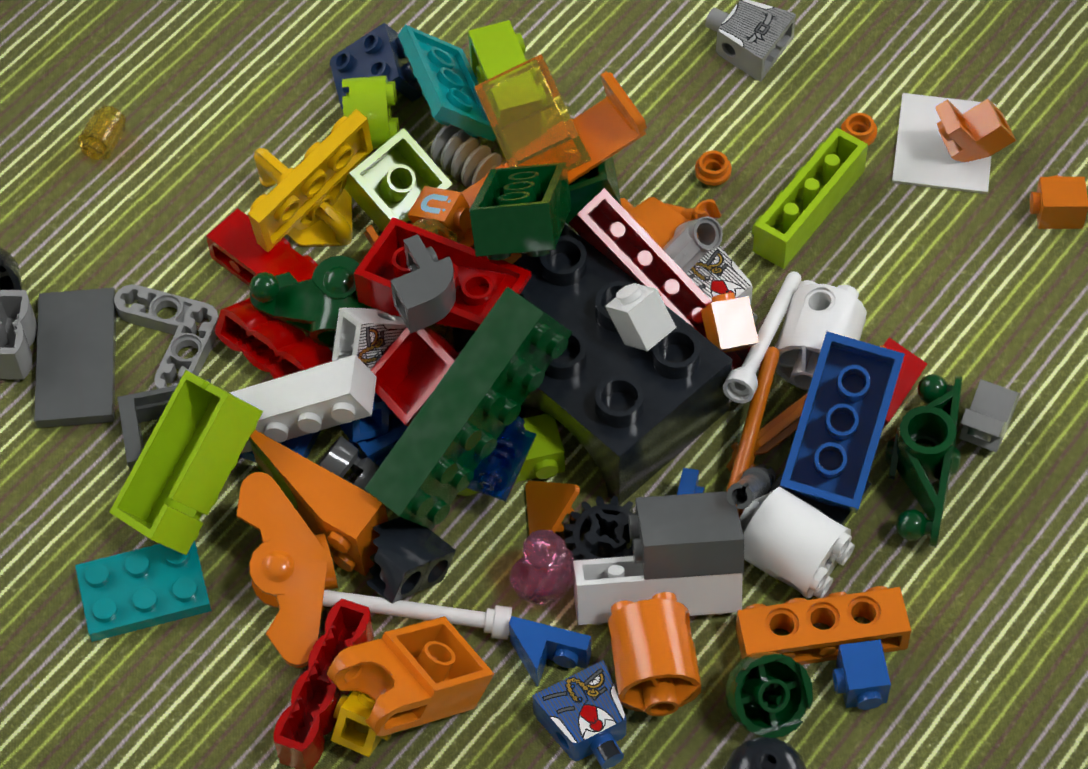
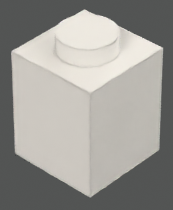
[605,283,676,351]

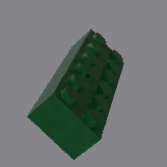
[364,287,573,530]

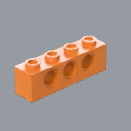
[735,586,911,665]

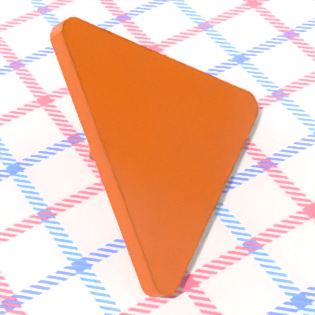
[525,480,580,559]

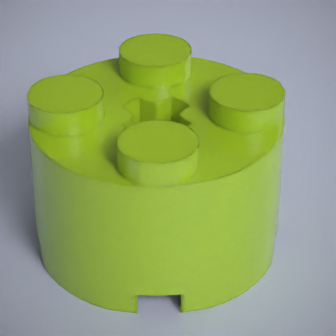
[342,75,400,150]

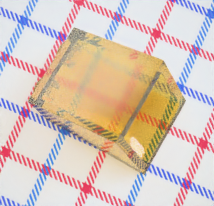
[474,54,591,171]

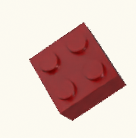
[371,327,459,426]

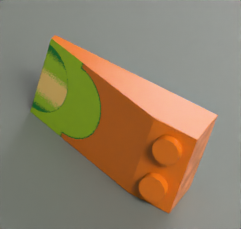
[249,430,388,576]

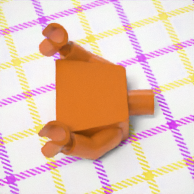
[620,197,722,248]

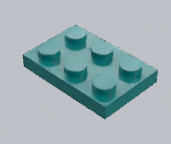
[75,541,212,642]

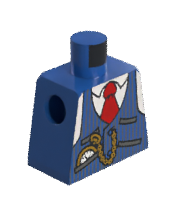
[532,660,627,769]

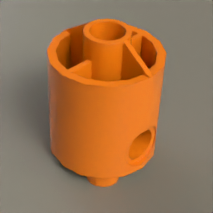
[608,592,701,716]

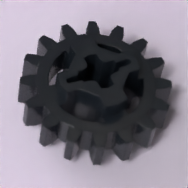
[564,496,636,566]

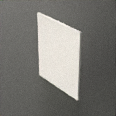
[892,93,996,194]

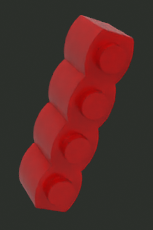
[214,298,333,379]
[273,598,374,769]

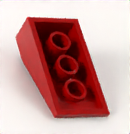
[354,217,532,331]

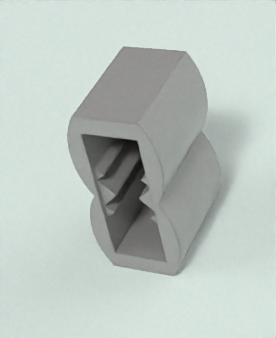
[0,290,37,379]

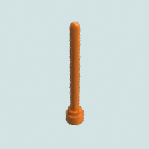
[726,347,780,519]

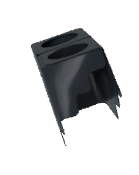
[366,517,456,603]

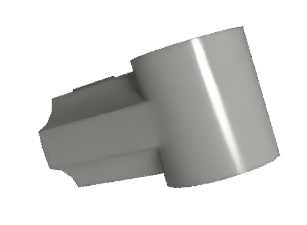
[662,216,723,274]

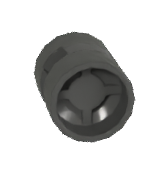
[317,436,380,493]

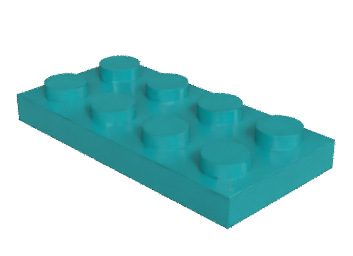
[398,24,501,142]

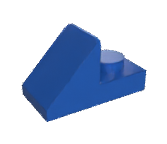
[509,616,591,686]

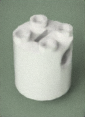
[776,280,867,391]
[740,487,855,598]

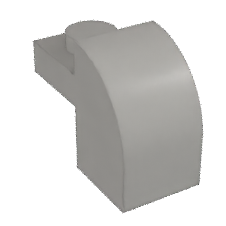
[959,379,1021,452]

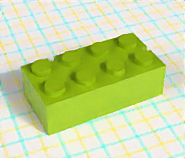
[109,370,263,555]

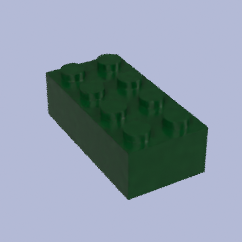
[469,162,572,260]

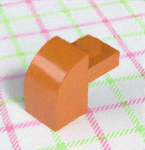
[935,98,1016,162]

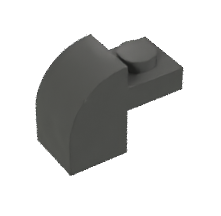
[391,234,456,333]

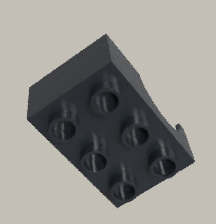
[453,224,733,506]

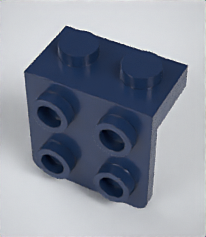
[330,23,423,109]

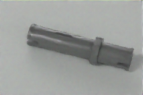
[726,464,776,509]

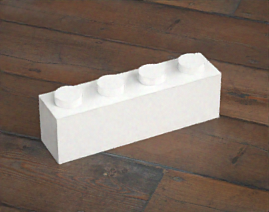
[230,355,377,453]
[573,556,743,625]

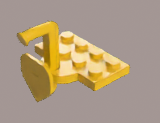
[248,109,373,252]

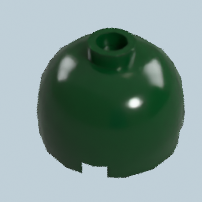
[725,651,813,738]

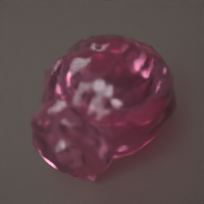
[509,530,574,606]

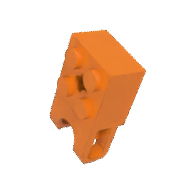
[327,616,494,736]

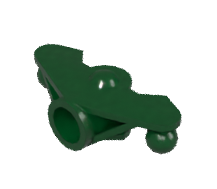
[249,255,375,348]
[885,374,962,548]

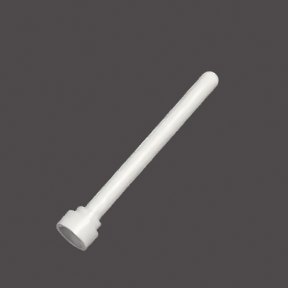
[723,271,801,403]
[323,590,512,640]

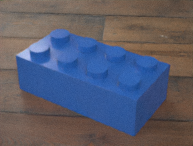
[780,331,905,513]

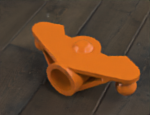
[236,472,338,668]

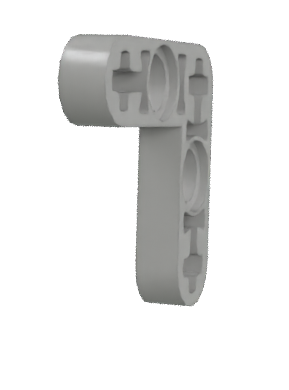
[114,284,218,389]

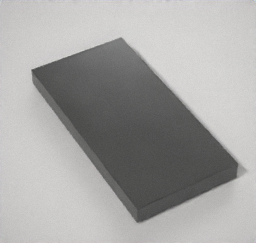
[34,288,116,428]

